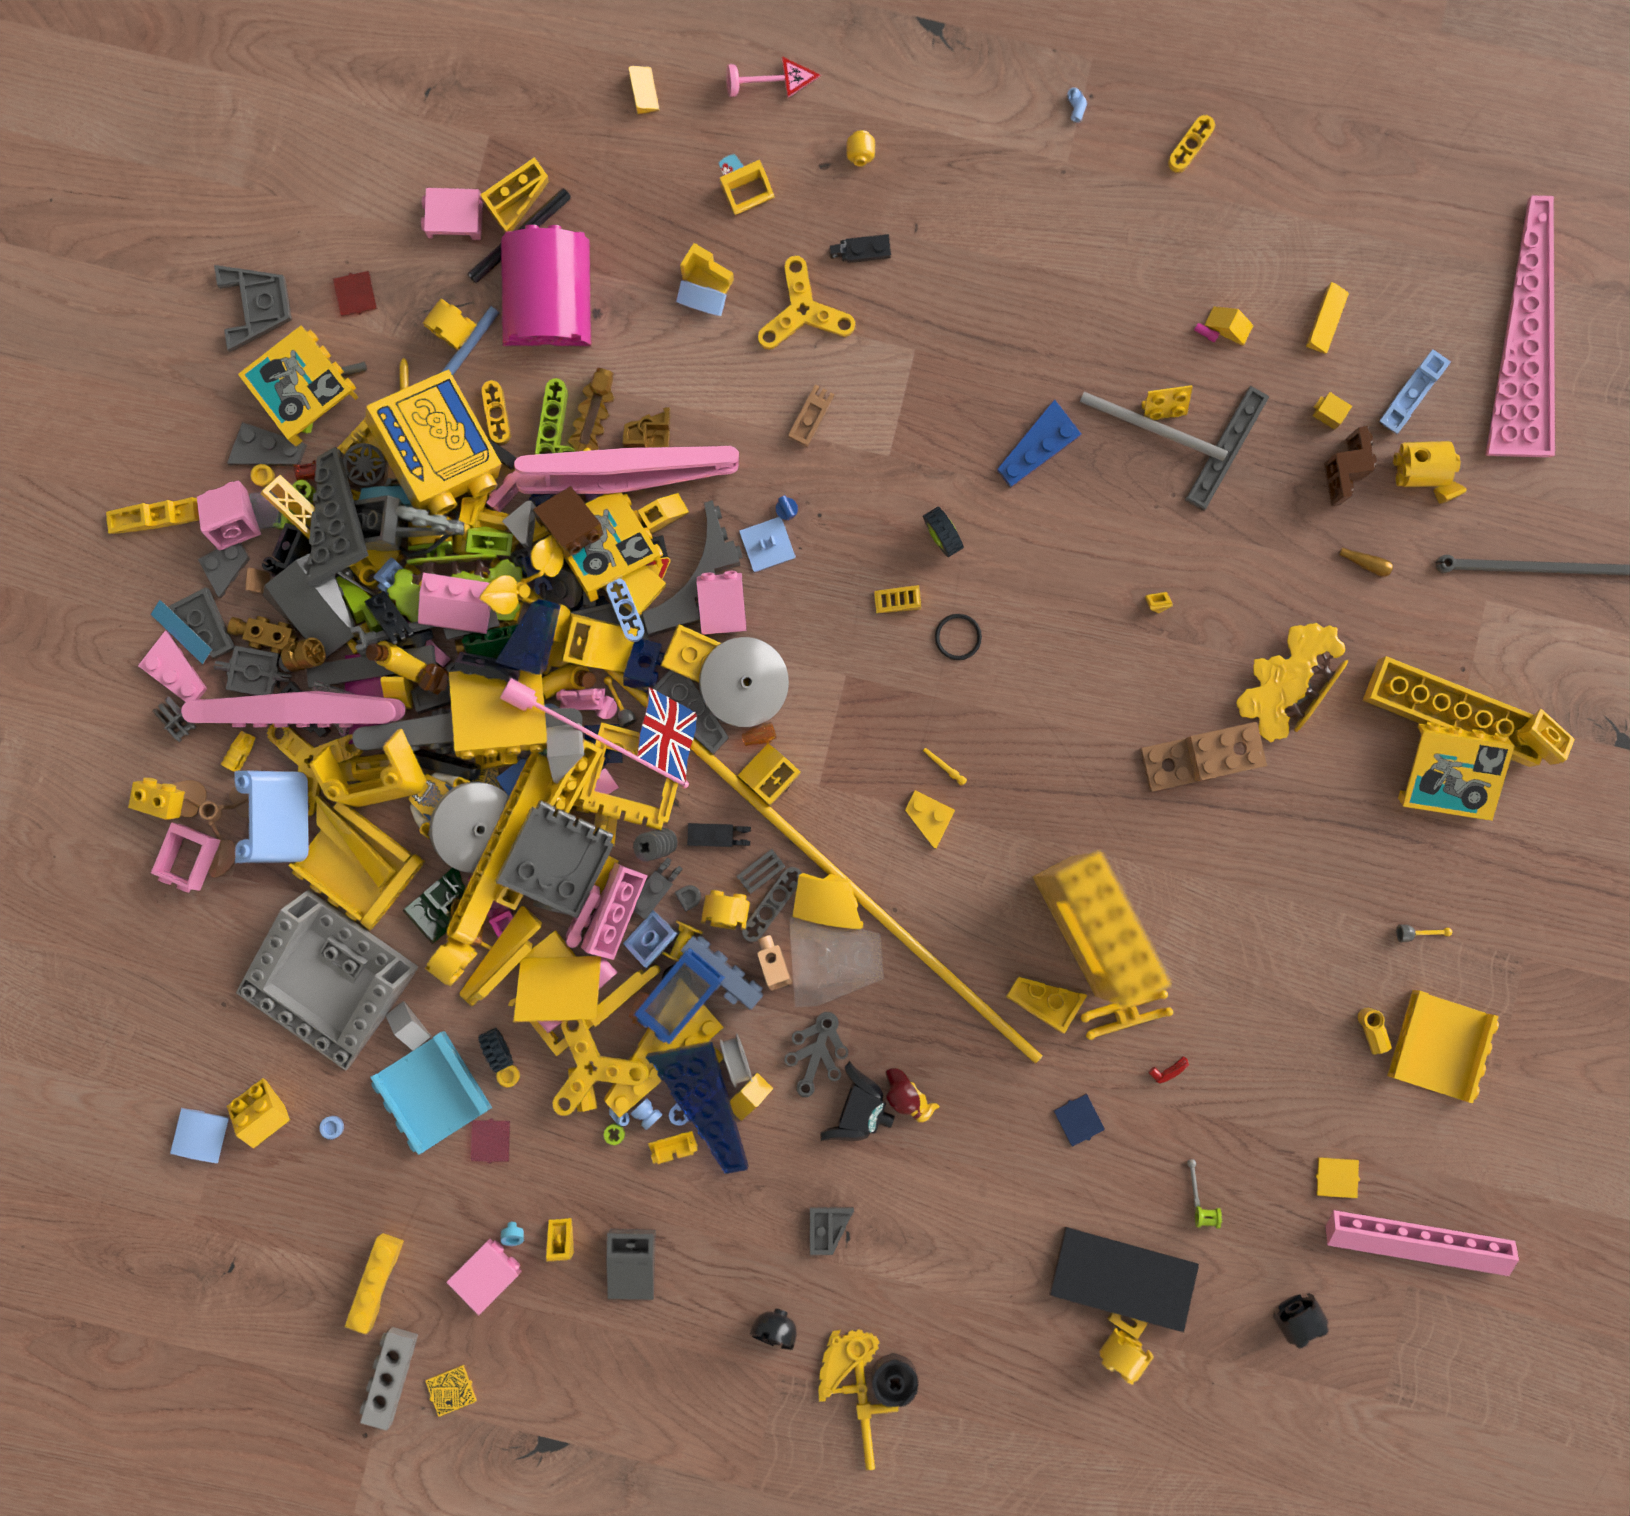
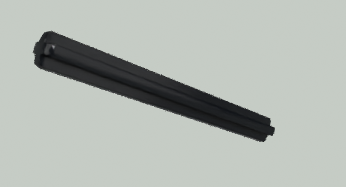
[468,188,571,283]

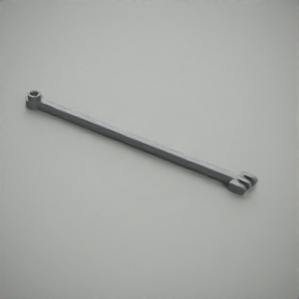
[1435,554,1630,575]

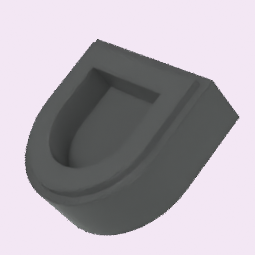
[675,885,701,912]

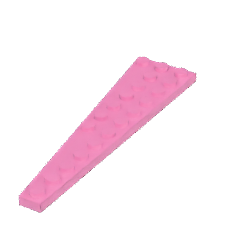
[1485,196,1555,457]

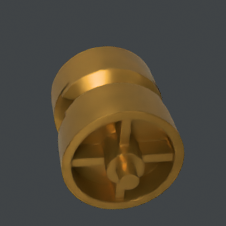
[281,637,326,672]

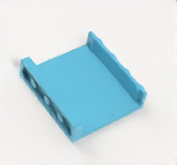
[370,1031,492,1155]

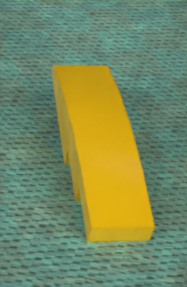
[106,497,199,534]

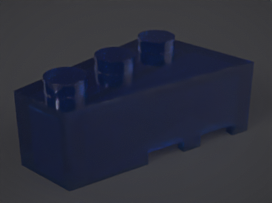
[495,599,561,675]

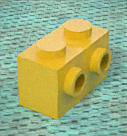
[128,778,185,820]

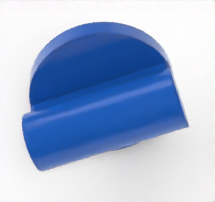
[776,495,798,520]

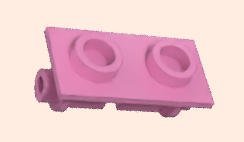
[556,688,605,710]

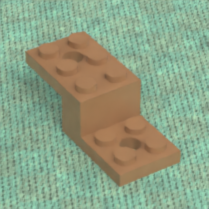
[1140,722,1267,792]

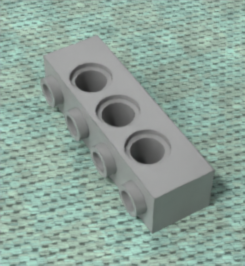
[359,1327,419,1431]

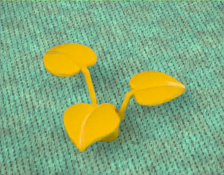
[479,535,571,643]

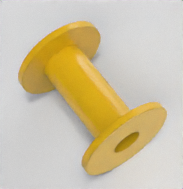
[661,920,703,965]

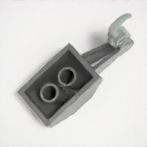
[354,495,465,552]

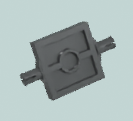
[214,646,292,695]

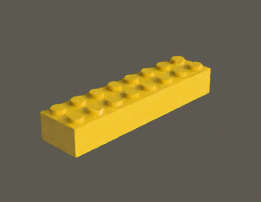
[1362,656,1542,767]

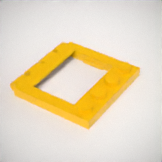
[580,722,678,830]

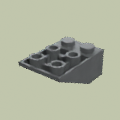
[607,1229,656,1300]

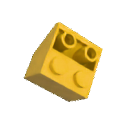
[738,743,801,806]
[227,1078,290,1149]

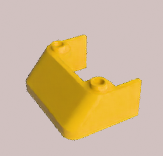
[309,729,426,807]

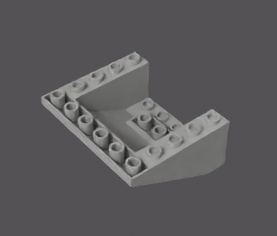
[236,889,418,1070]

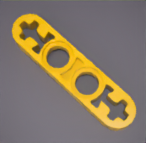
[361,854,425,930]

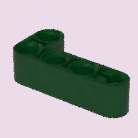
[462,607,554,659]

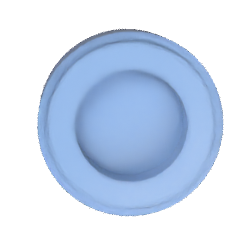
[319,1116,344,1139]

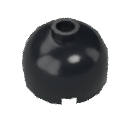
[749,1308,797,1351]

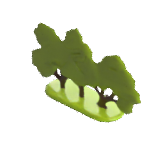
[387,554,523,623]

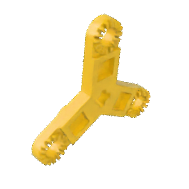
[758,256,855,350]
[267,723,364,817]
[553,1020,648,1116]

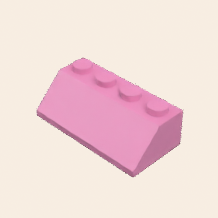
[581,863,647,960]

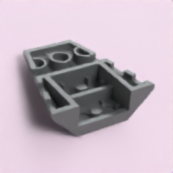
[263,553,355,659]

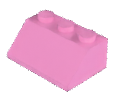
[418,573,491,634]

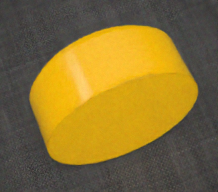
[250,464,275,488]
[496,1065,520,1088]

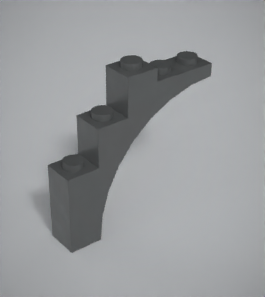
[642,500,743,637]

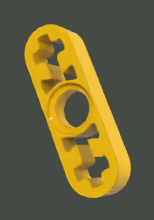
[1168,115,1215,173]
[481,380,511,445]

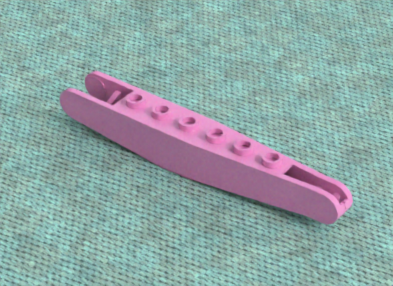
[514,446,739,494]
[181,691,405,727]

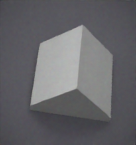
[546,723,584,783]

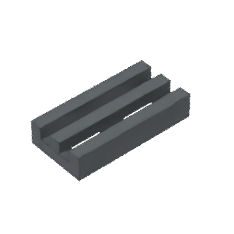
[736,849,786,894]

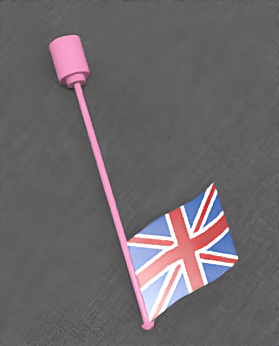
[500,678,697,789]

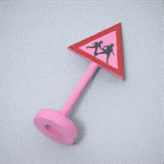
[726,57,821,98]

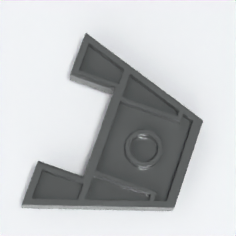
[214,265,292,352]

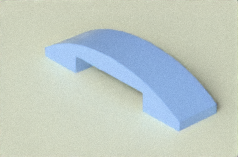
[1379,349,1451,435]

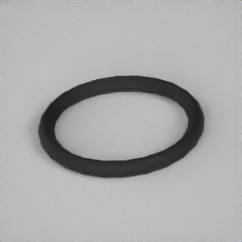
[935,614,982,660]

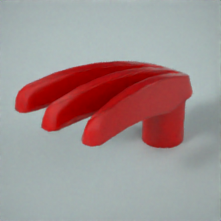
[1148,1056,1189,1084]

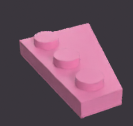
[138,630,207,702]

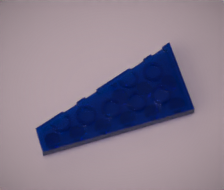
[646,1041,749,1174]

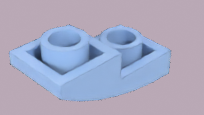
[676,280,727,316]

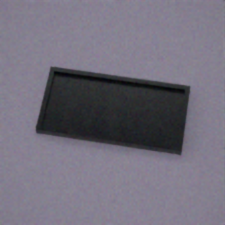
[1049,1227,1199,1333]

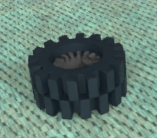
[478,1028,513,1073]

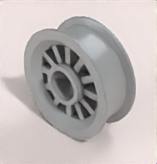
[720,1034,753,1088]

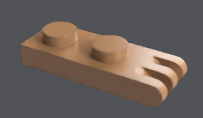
[788,384,835,448]

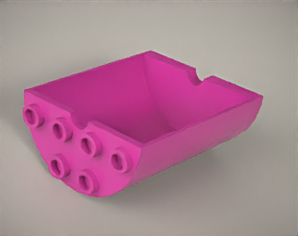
[501,225,591,346]

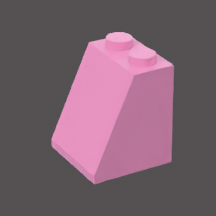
[197,480,261,551]

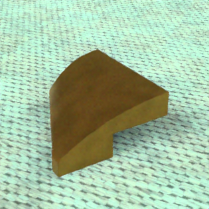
[623,407,670,448]

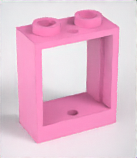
[151,822,221,893]

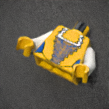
[408,772,470,839]

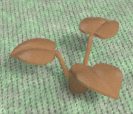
[169,780,249,878]

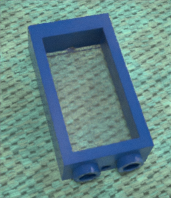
[634,948,725,1044]

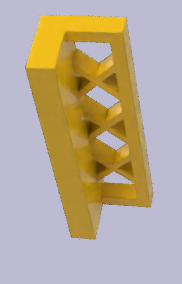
[260,475,315,539]

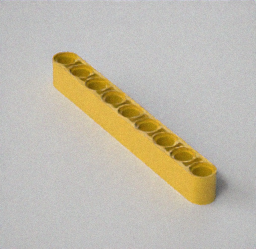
[447,753,552,945]

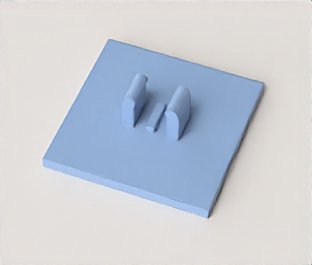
[739,517,796,572]

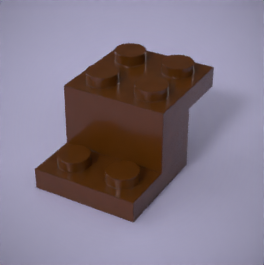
[1324,426,1377,506]

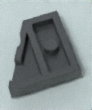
[198,543,250,598]
[810,1207,854,1255]

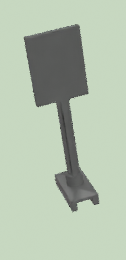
[350,608,500,657]

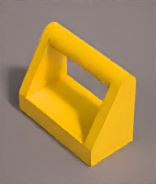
[720,159,775,215]

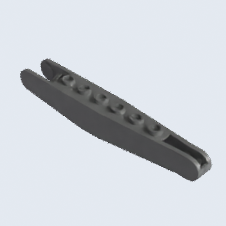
[352,708,583,751]

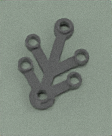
[785,1012,848,1097]

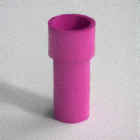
[1194,323,1220,343]

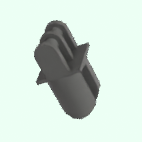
[152,697,197,742]

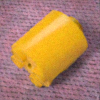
[1393,441,1461,487]

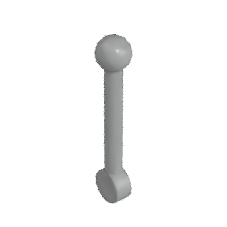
[1187,1159,1200,1207]

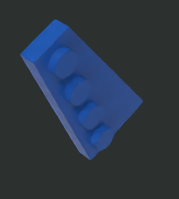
[997,399,1081,488]

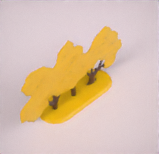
[1236,623,1348,743]

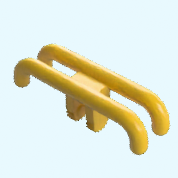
[1081,990,1173,1040]

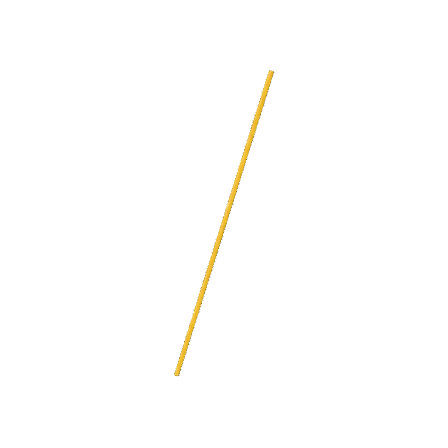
[490,557,1043,1064]

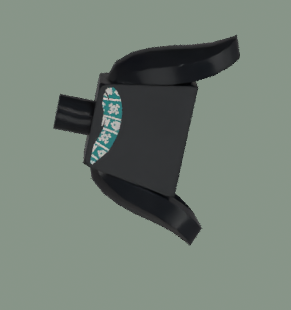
[820,1061,895,1142]

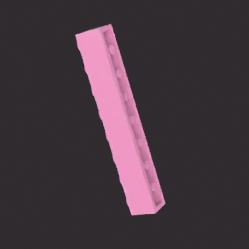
[1326,1210,1519,1276]

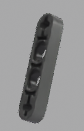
[742,867,802,942]

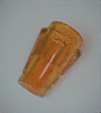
[742,722,777,746]

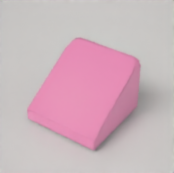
[594,768,619,795]

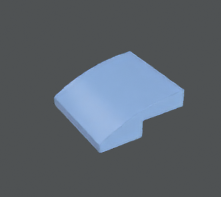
[170,1108,229,1163]

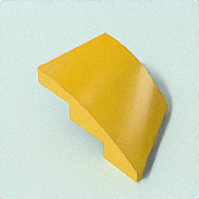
[793,873,863,929]

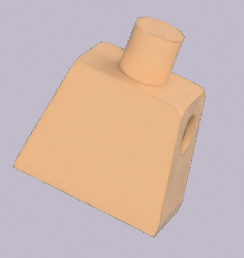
[757,935,792,991]

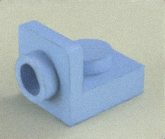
[373,558,404,595]

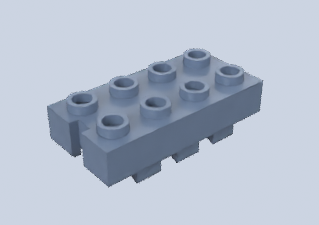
[681,936,763,1010]

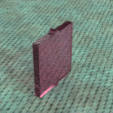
[471,1118,510,1164]

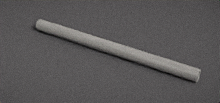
[1080,392,1228,461]

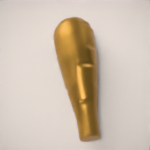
[1339,547,1393,577]

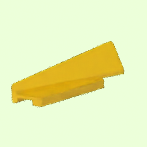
[315,795,396,888]
[460,906,542,1006]

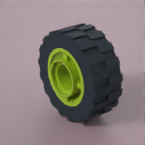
[923,506,964,557]

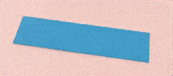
[151,600,212,664]

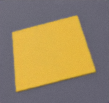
[514,956,601,1022]

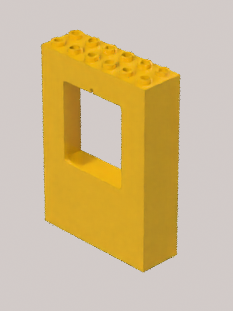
[1032,851,1171,1007]

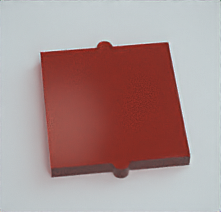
[333,271,377,316]

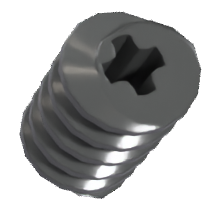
[633,828,678,862]

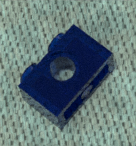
[623,639,665,692]

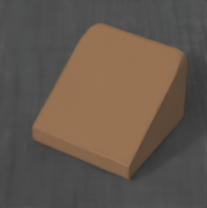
[245,568,270,594]

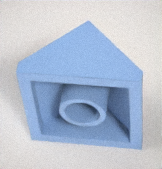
[623,910,679,968]

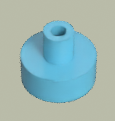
[501,1222,524,1246]

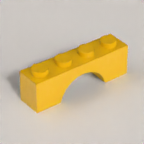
[345,1233,404,1334]

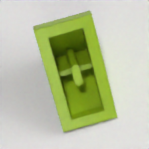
[465,526,513,556]

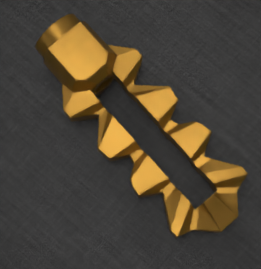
[568,368,614,452]

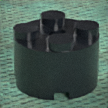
[1273,1293,1329,1348]
[871,1353,918,1407]

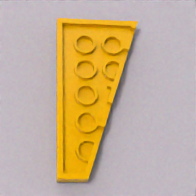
[604,977,724,1118]

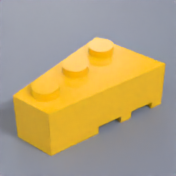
[480,157,549,233]

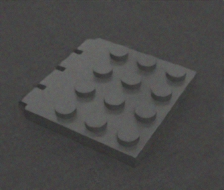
[495,800,614,918]

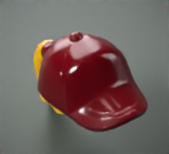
[885,1068,940,1123]

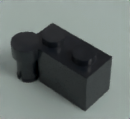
[262,523,312,577]

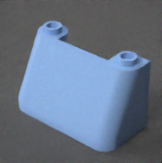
[235,771,309,863]

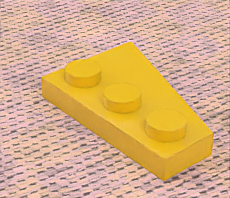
[1006,977,1087,1034]

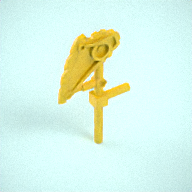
[818,1329,898,1470]

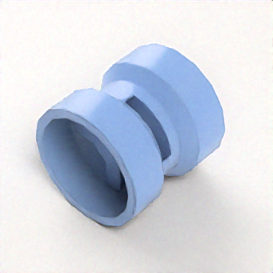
[631,1098,663,1130]

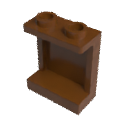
[533,486,603,558]

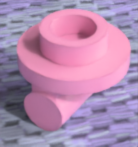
[595,695,617,719]

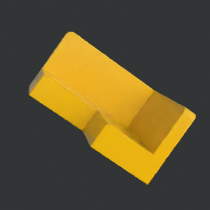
[680,243,734,294]

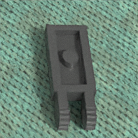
[634,858,683,920]

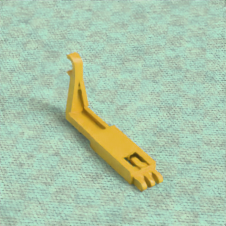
[508,965,661,1056]

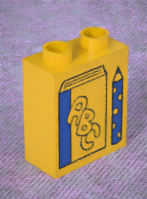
[365,369,501,516]

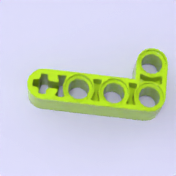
[535,378,576,455]

